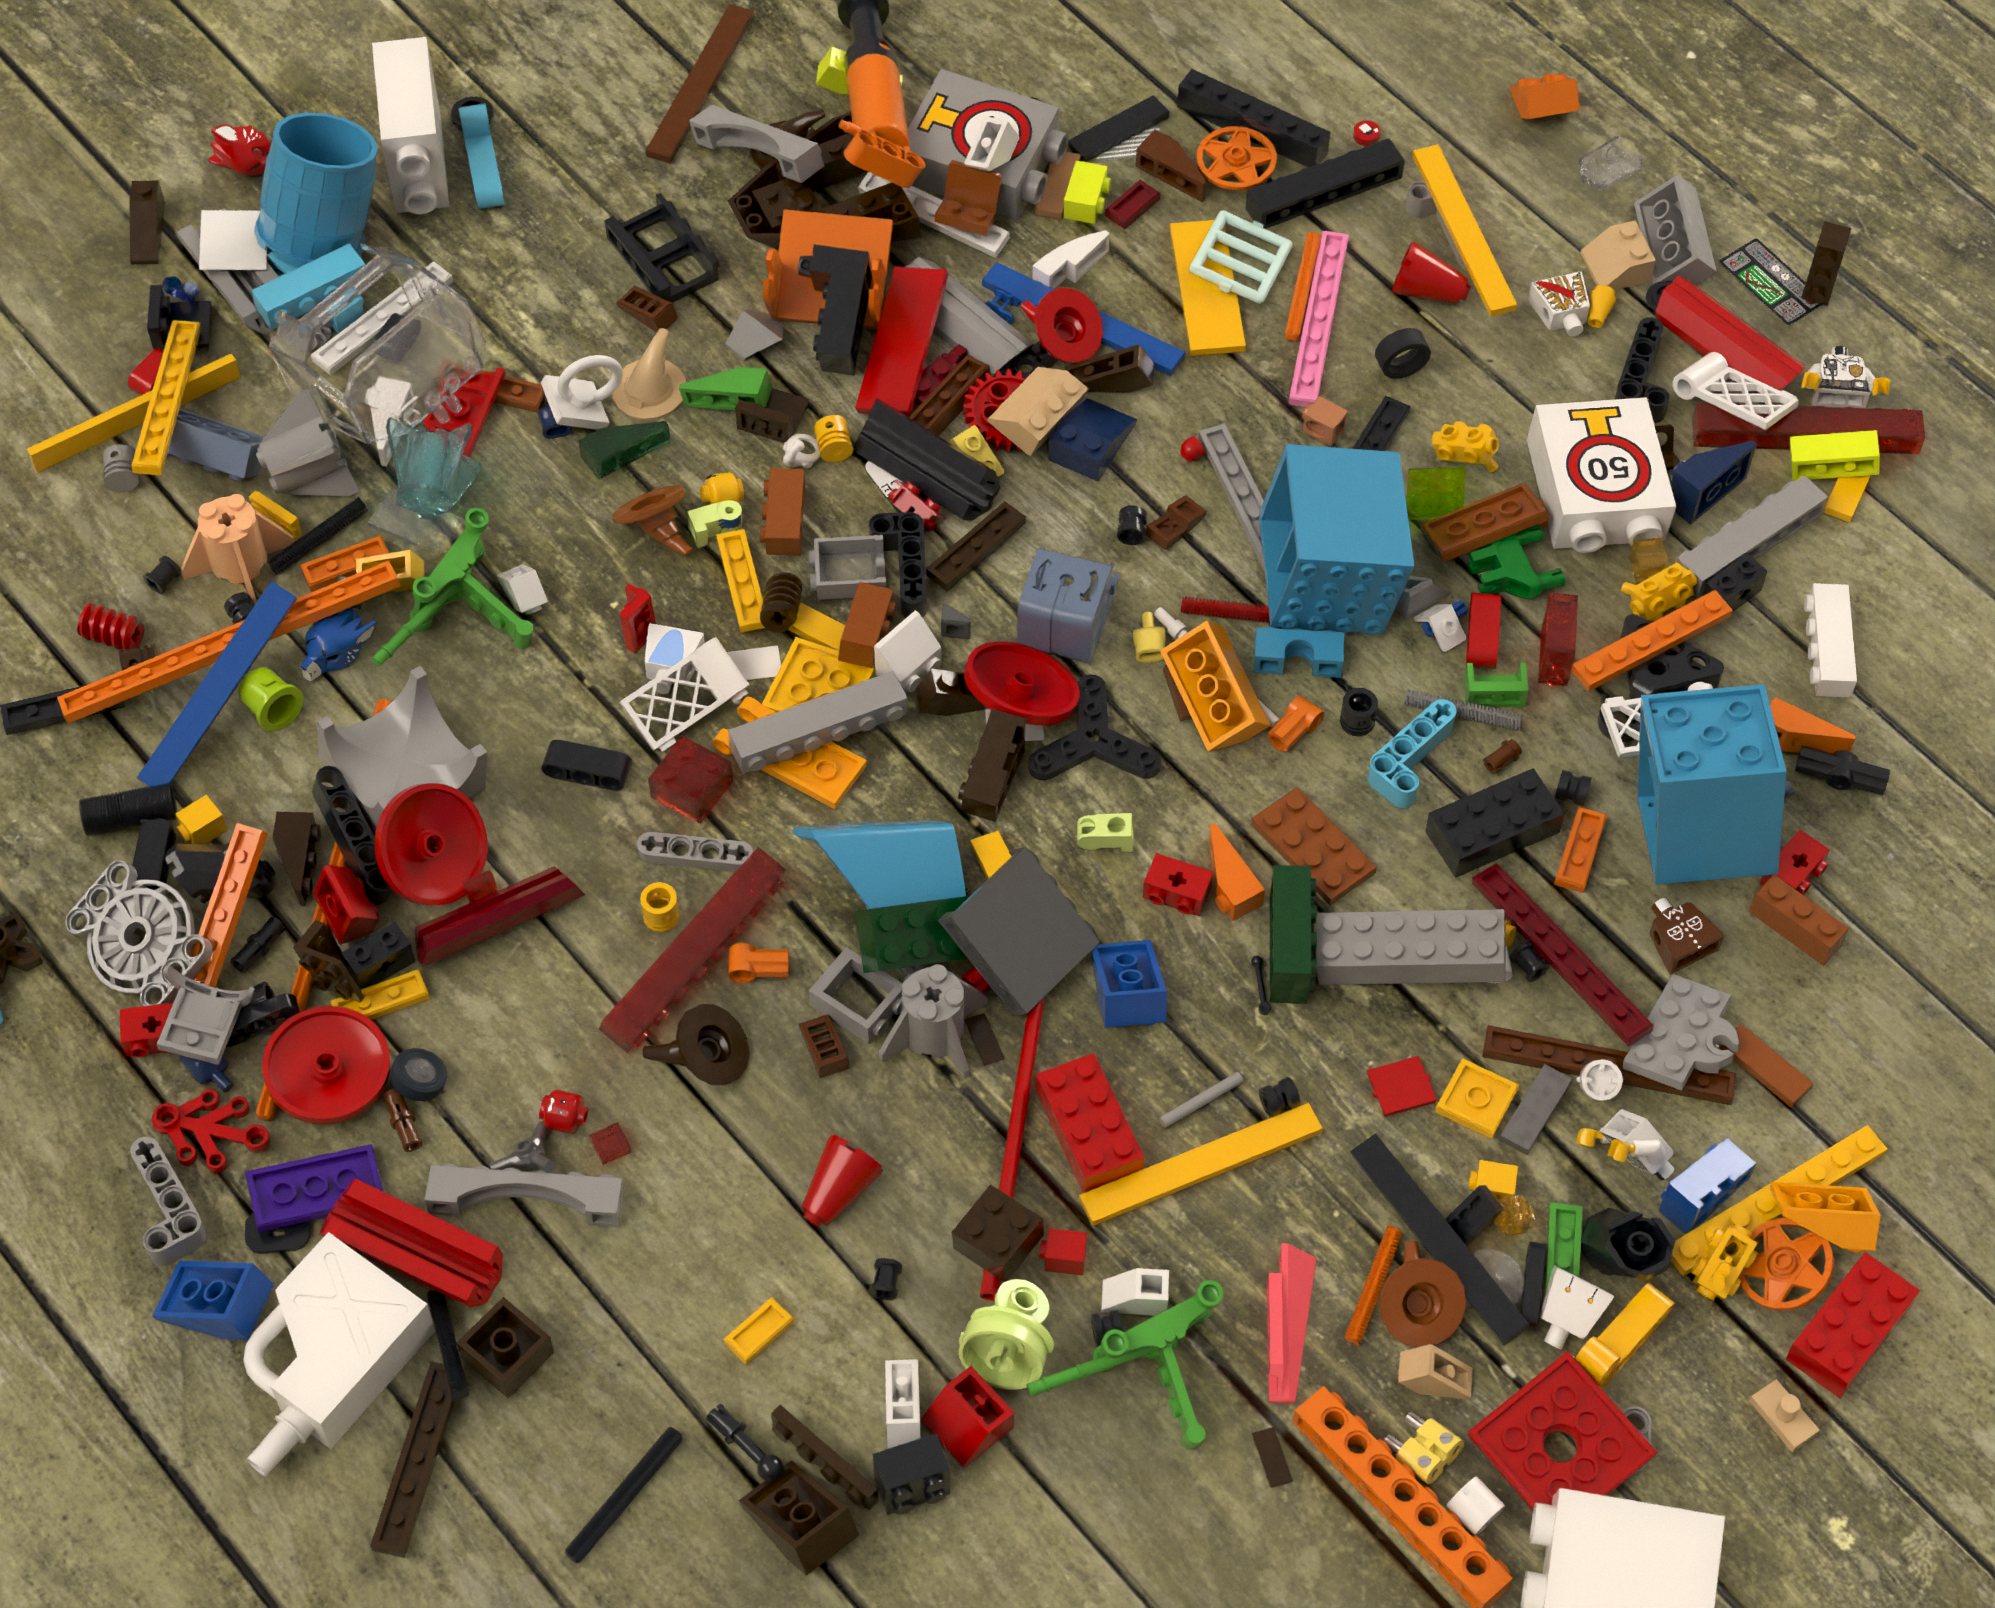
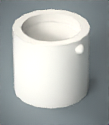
[1576,1059,1623,1101]
[1446,1476,1506,1536]

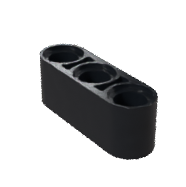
[541,740,633,791]

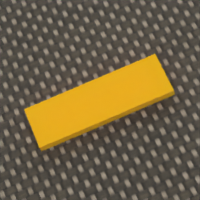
[1170,220,1246,356]

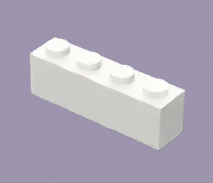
[1804,583,1857,698]

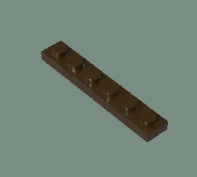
[370,1361,464,1558]

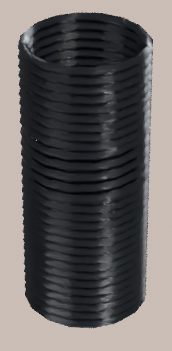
[79,782,177,837]

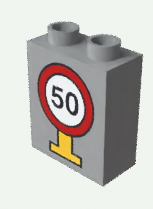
[908,69,1069,221]

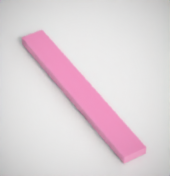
[1288,230,1349,407]

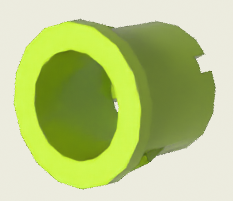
[238,667,304,731]

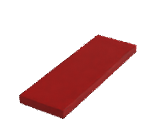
[855,267,949,417]

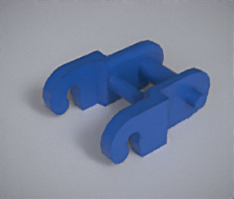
[985,290,1026,324]

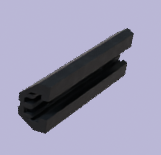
[853,398,1000,521]

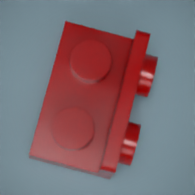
[619,583,656,654]

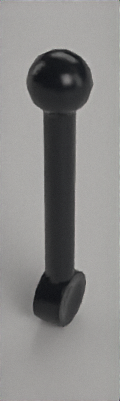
[1251,956,1271,1016]

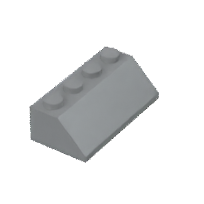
[1634,175,1717,285]

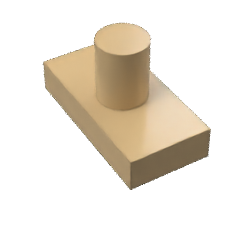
[1749,1379,1820,1453]

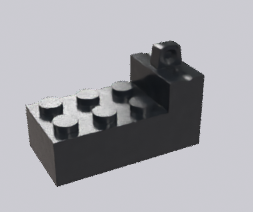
[797,244,872,376]

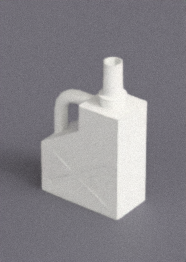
[243,1232,435,1477]

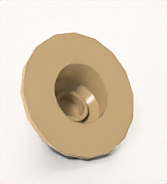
[612,328,686,421]

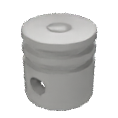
[103,444,139,492]

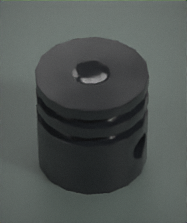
[1340,688,1378,737]

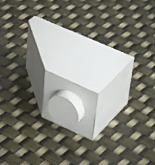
[964,116,1020,171]
[496,564,548,615]

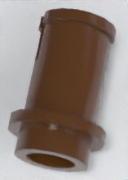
[1483,739,1522,774]

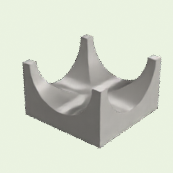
[317,666,487,833]

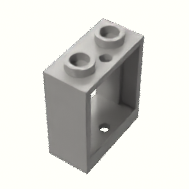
[809,947,903,1044]

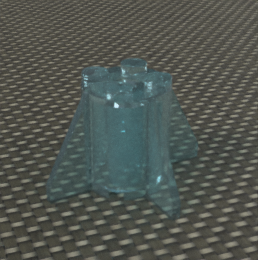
[386,417,481,520]

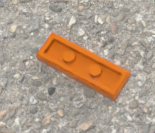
[300,535,389,592]
[1554,806,1607,893]

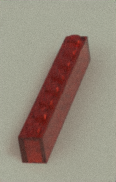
[1692,402,1925,454]
[598,847,786,1053]

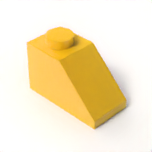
[356,550,424,592]

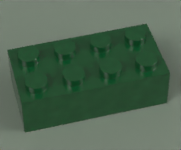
[1270,865,1317,1004]
[855,896,970,973]

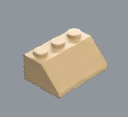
[987,367,1089,457]

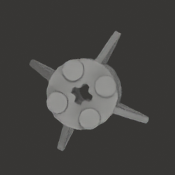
[256,388,360,496]
[879,964,988,1078]

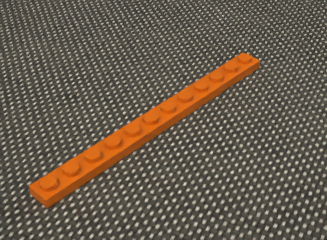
[57,561,400,724]

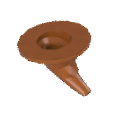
[613,485,694,556]
[1379,1241,1466,1347]

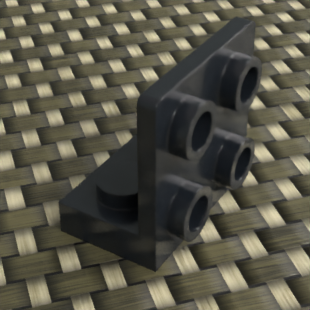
[147,285,212,350]

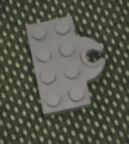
[1623,974,1739,1091]

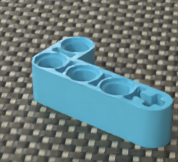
[459,104,505,210]
[1367,699,1456,808]

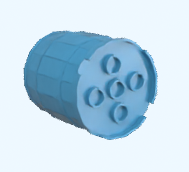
[254,112,378,267]

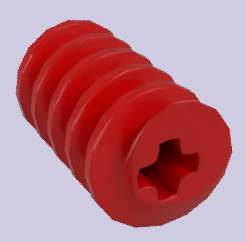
[77,602,145,650]

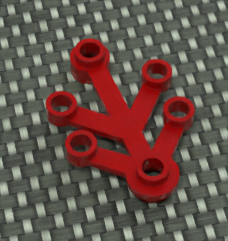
[152,1089,270,1173]

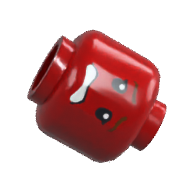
[539,1089,589,1134]

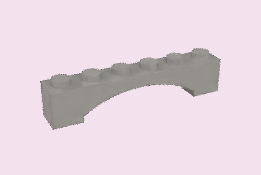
[689,105,824,183]
[425,1163,625,1227]

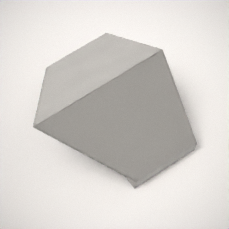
[725,310,784,361]
[1395,576,1451,621]

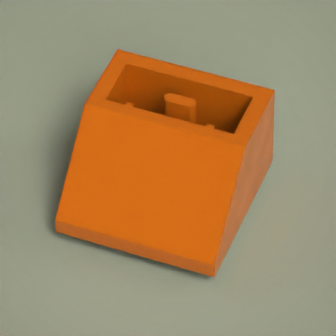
[1510,73,1580,119]

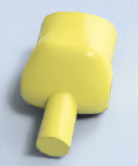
[1133,612,1166,663]

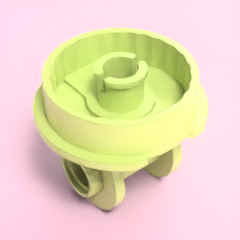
[959,1279,1054,1390]

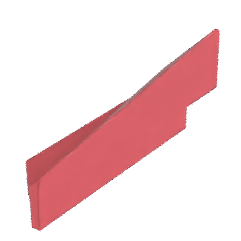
[1267,1243,1316,1403]

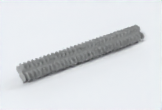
[1404,688,1523,731]

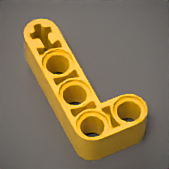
[1575,1283,1675,1389]

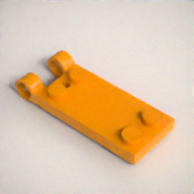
[712,697,867,810]

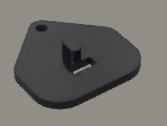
[245,1213,310,1254]

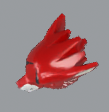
[207,124,271,177]

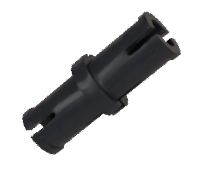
[230,916,286,973]

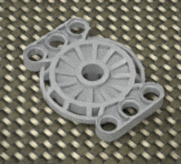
[65,860,213,1006]

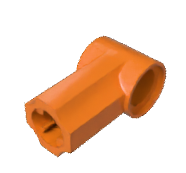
[1267,695,1325,752]
[728,943,789,983]

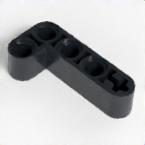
[1614,317,1670,423]
[869,512,927,618]

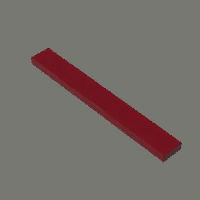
[1472,863,1654,1047]

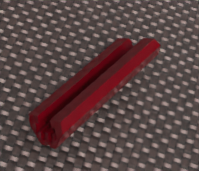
[415,866,585,967]

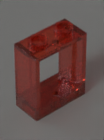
[1538,592,1578,686]

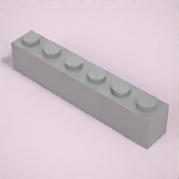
[1677,475,1829,598]
[728,671,908,774]

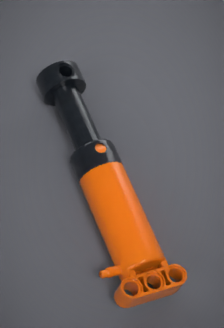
[836,0,925,188]

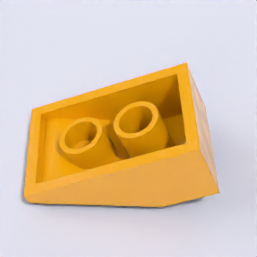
[1770,1182,1881,1253]

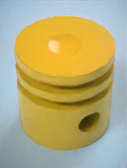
[814,415,853,463]
[640,882,680,932]

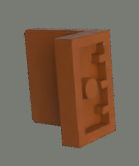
[934,160,1002,236]

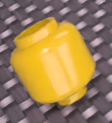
[700,472,744,505]

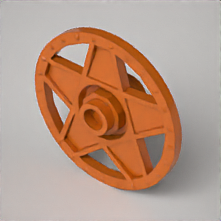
[1196,126,1277,190]
[1738,1218,1834,1311]

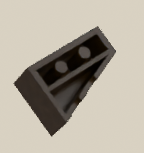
[958,708,1026,822]

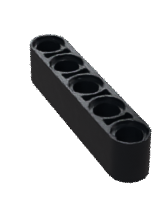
[312,766,392,905]

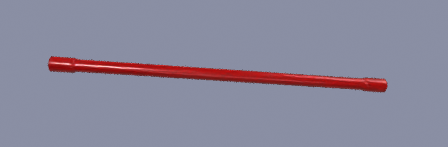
[980,996,1045,1301]

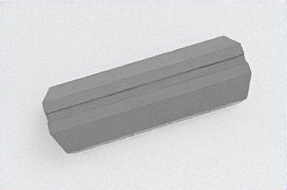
[177,208,288,335]
[905,257,1034,377]

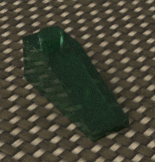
[578,421,671,480]

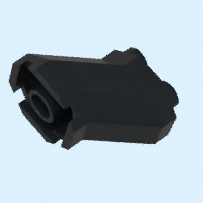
[165,842,275,904]
[1581,1207,1675,1281]

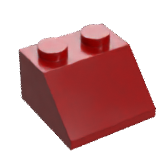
[313,865,379,945]

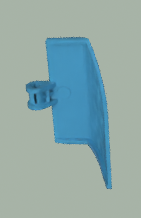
[793,820,966,909]

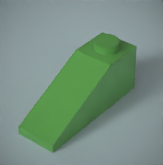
[679,367,773,411]

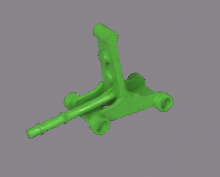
[371,508,533,667]
[1026,1280,1223,1450]

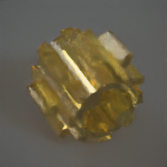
[1494,1194,1535,1236]

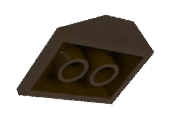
[739,1461,859,1576]

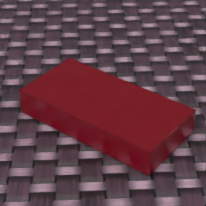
[1105,180,1160,230]

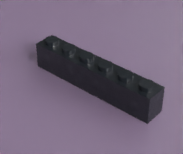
[1177,69,1330,168]
[1245,138,1405,229]

